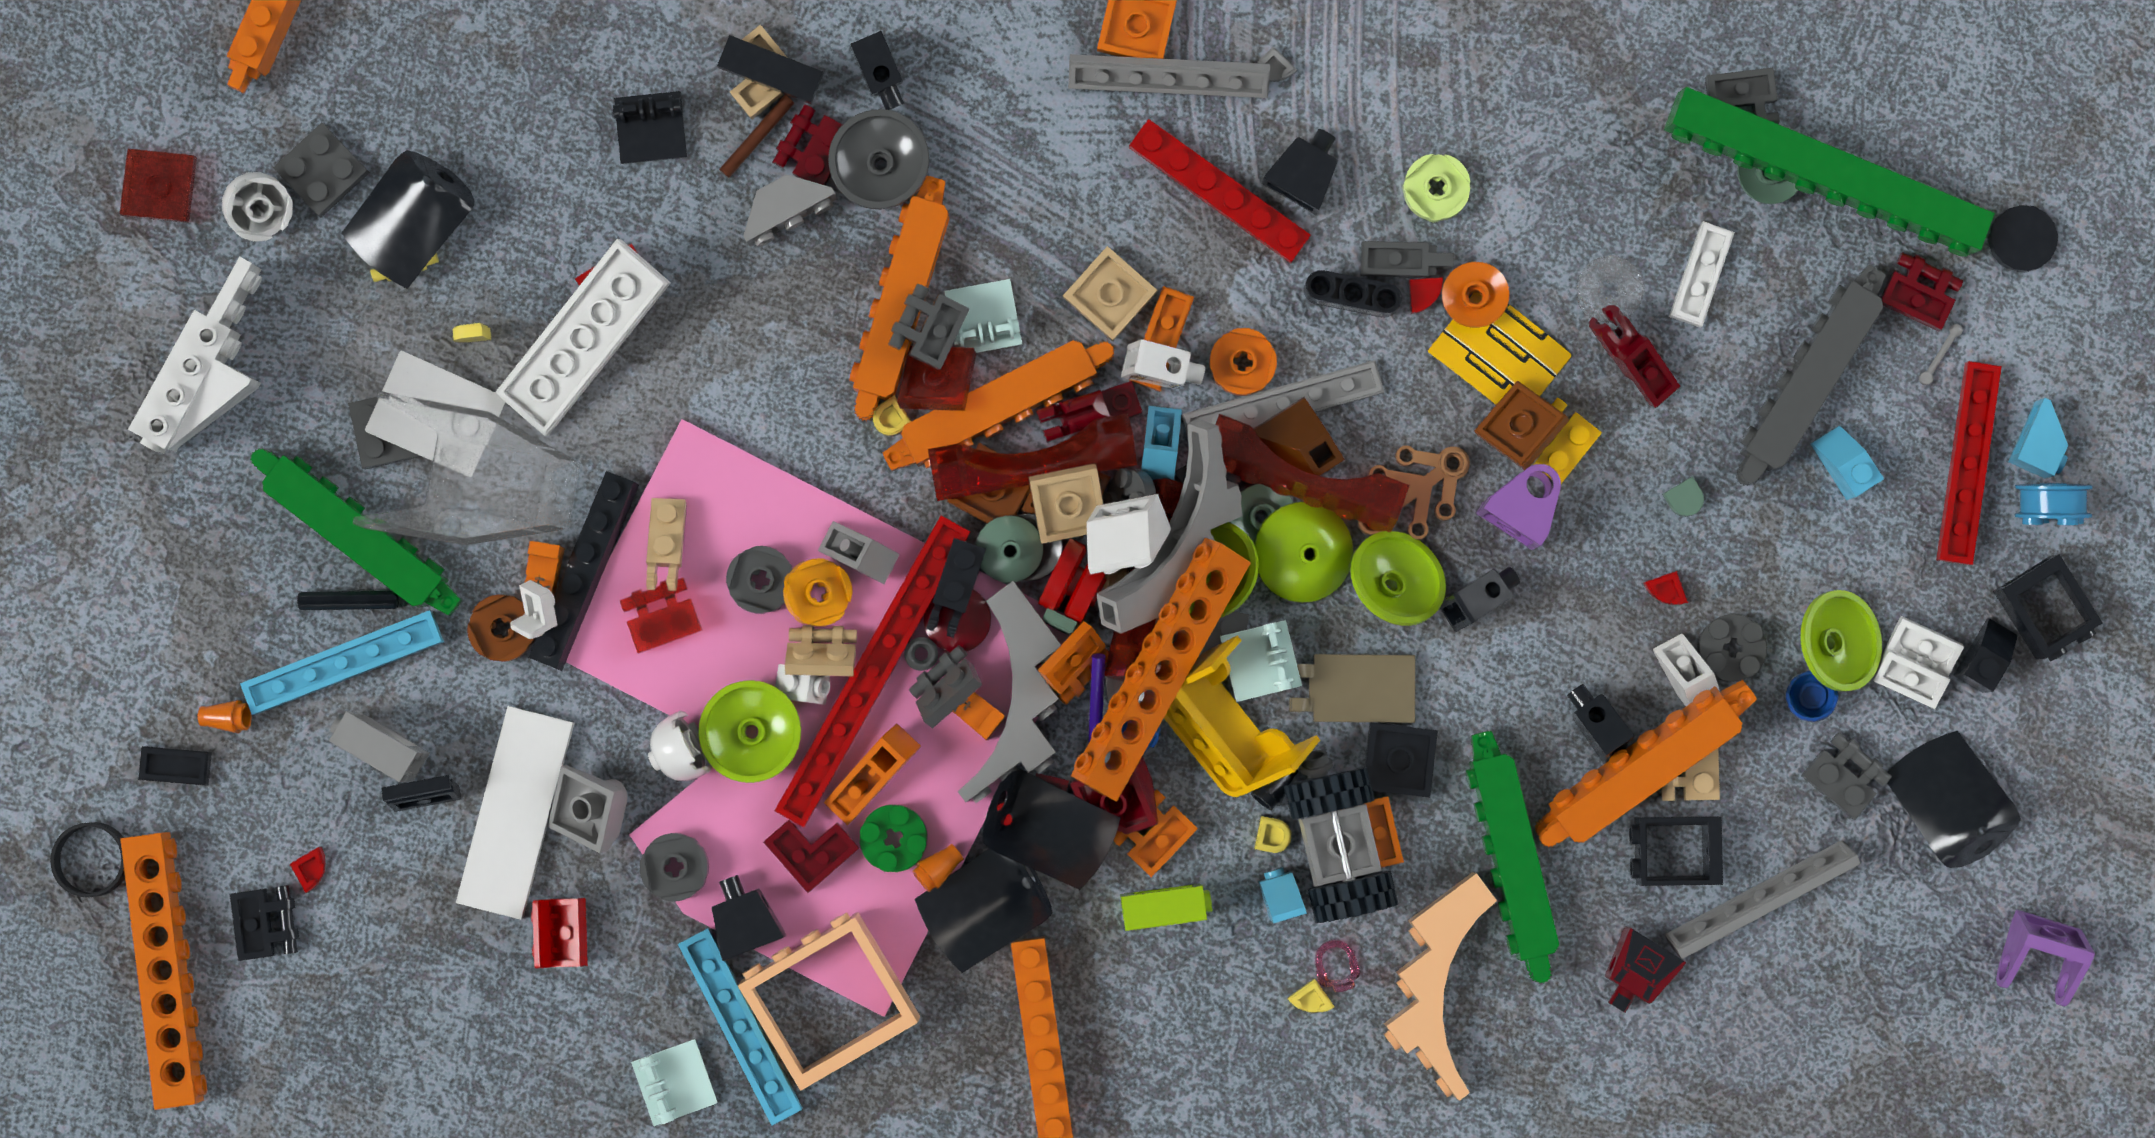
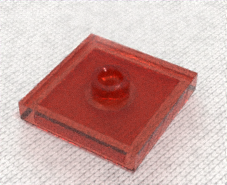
[120,149,197,223]
[897,346,977,411]

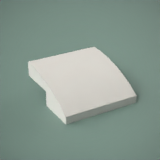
[1873,616,1964,709]

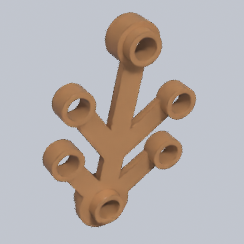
[1358,445,1470,540]

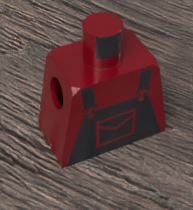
[1605,926,1686,1013]

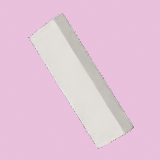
[1669,221,1735,328]

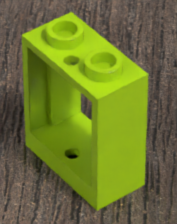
[1120,883,1213,931]

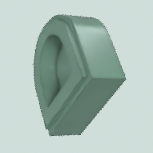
[1662,476,1704,517]
[1043,608,1080,635]

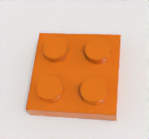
[1097,0,1177,59]

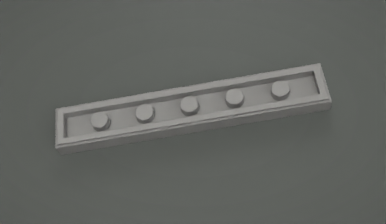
[1068,54,1270,98]
[1181,360,1384,438]
[1665,840,1861,959]

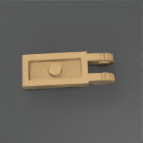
[646,498,687,591]

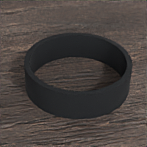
[50,822,125,897]

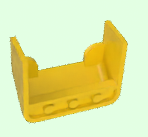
[1164,635,1320,797]

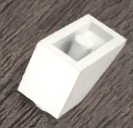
[1653,633,1720,706]

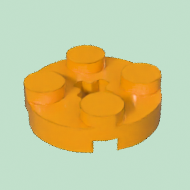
[783,558,852,626]

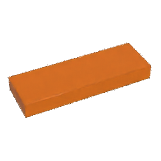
[1129,286,1194,392]

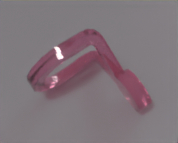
[1315,940,1360,992]

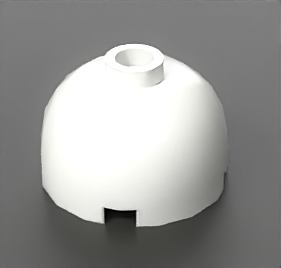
[222,172,293,242]
[648,711,712,781]

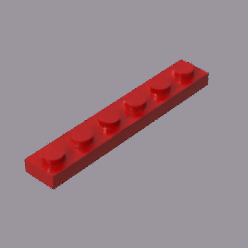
[1129,119,1311,264]
[1936,361,2002,566]

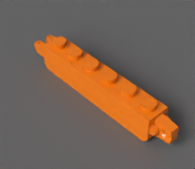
[226,0,301,94]
[849,176,950,422]
[882,340,1115,471]
[1535,680,1757,848]

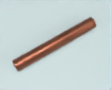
[719,95,795,178]

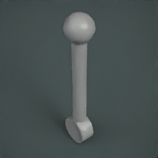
[1919,324,1963,385]

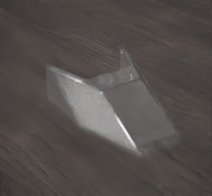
[353,390,581,545]

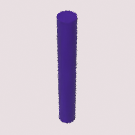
[1088,653,1106,744]

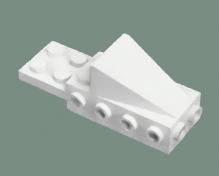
[128,256,262,454]

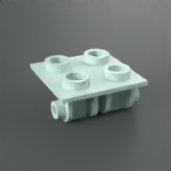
[944,279,1022,357]
[1220,620,1302,702]
[631,1039,718,1126]

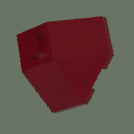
[1070,756,1158,834]

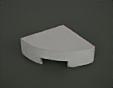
[1257,47,1297,82]

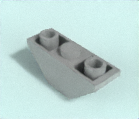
[743,174,837,247]

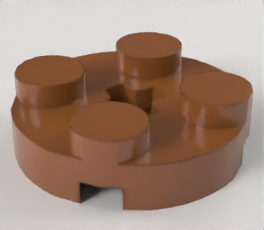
[467,594,536,662]

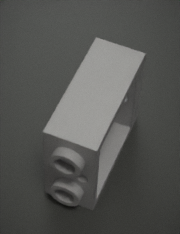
[329,711,430,782]

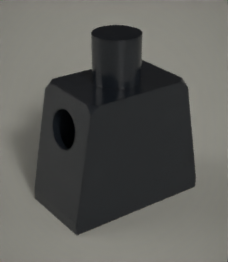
[850,31,905,110]
[1262,129,1338,215]
[1440,567,1520,632]
[1567,684,1635,764]
[712,875,786,961]

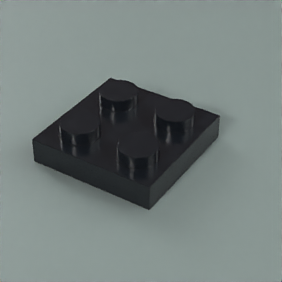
[1364,722,1438,798]

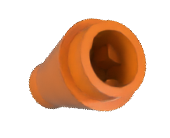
[197,700,252,734]
[912,844,964,892]

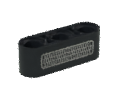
[1304,270,1402,318]

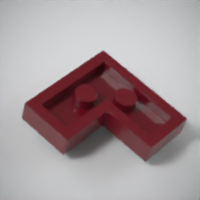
[763,820,860,893]

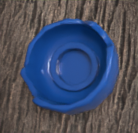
[1786,671,1838,723]

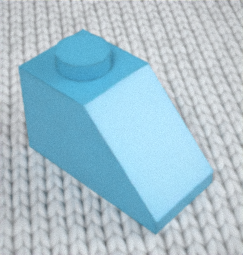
[2008,398,2068,479]
[1141,406,1182,483]
[1811,426,1884,500]
[1258,867,1307,923]

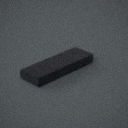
[717,35,824,104]

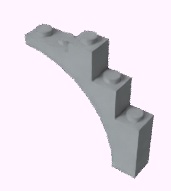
[1097,419,1243,633]
[958,581,1061,803]

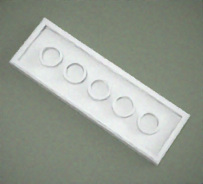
[495,239,671,436]
[456,706,574,920]

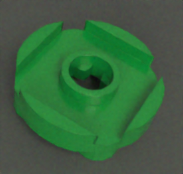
[860,805,928,872]

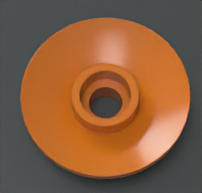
[1442,262,1509,328]

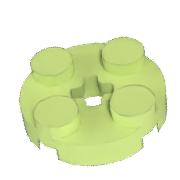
[1402,154,1470,223]

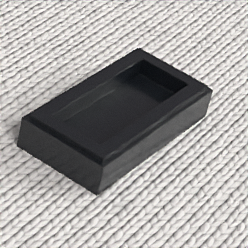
[138,746,212,786]

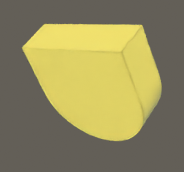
[452,323,491,342]
[873,395,911,436]
[1254,816,1291,853]

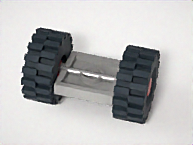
[1284,767,1399,923]

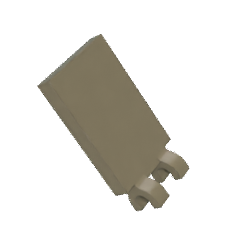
[1289,654,1415,723]

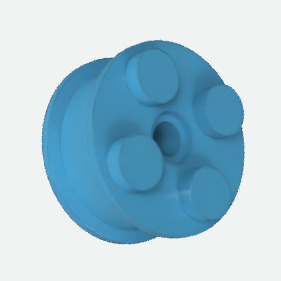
[2015,483,2093,525]

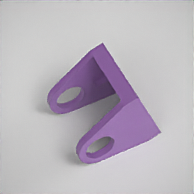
[1476,464,1561,550]
[1996,909,2095,1007]

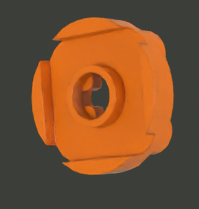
[1209,328,1277,396]

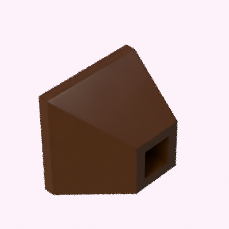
[1247,397,1345,489]

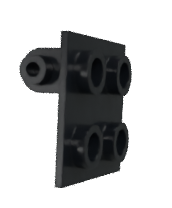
[613,91,687,164]

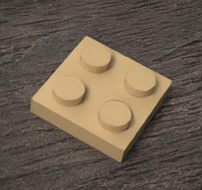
[1063,246,1157,341]
[1029,464,1103,544]

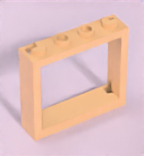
[738,912,920,1091]

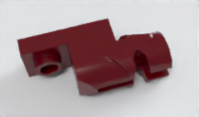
[1589,305,1681,408]
[1036,381,1143,443]

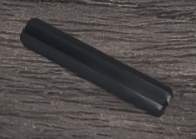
[297,591,399,610]

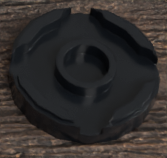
[1988,205,2058,273]

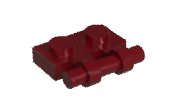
[772,104,843,185]
[1880,252,1964,332]

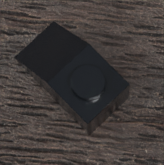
[1953,618,2018,693]

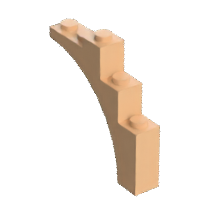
[1383,872,1497,1101]

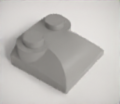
[548,765,627,853]

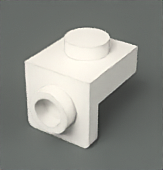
[510,580,557,639]
[775,664,830,705]

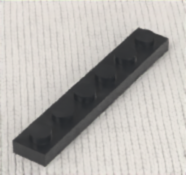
[528,471,640,671]

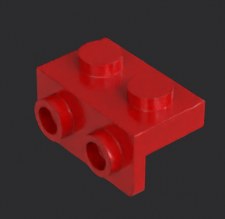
[531,898,588,969]

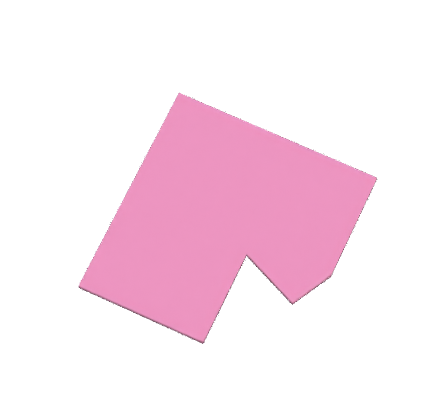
[566,419,1070,1017]

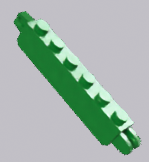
[250,448,462,616]
[1466,731,1559,984]

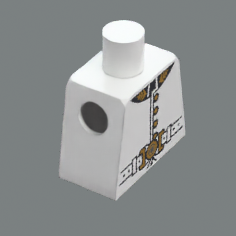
[1121,339,1205,388]

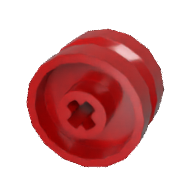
[1038,538,1106,625]

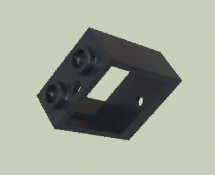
[1993,554,2103,661]
[1629,816,1723,886]

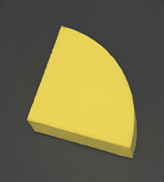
[1287,979,1335,1013]

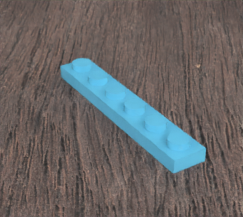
[240,610,444,715]
[678,928,803,1125]

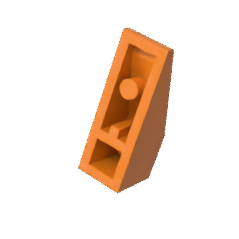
[823,723,921,826]

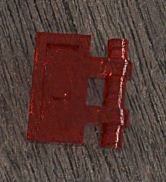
[620,577,703,654]

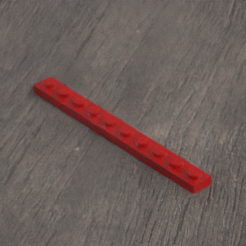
[774,515,971,828]

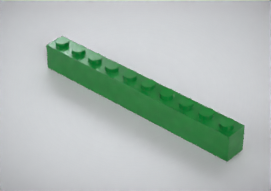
[1664,87,1995,257]

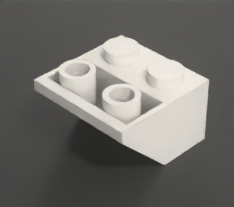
[1086,494,1171,574]

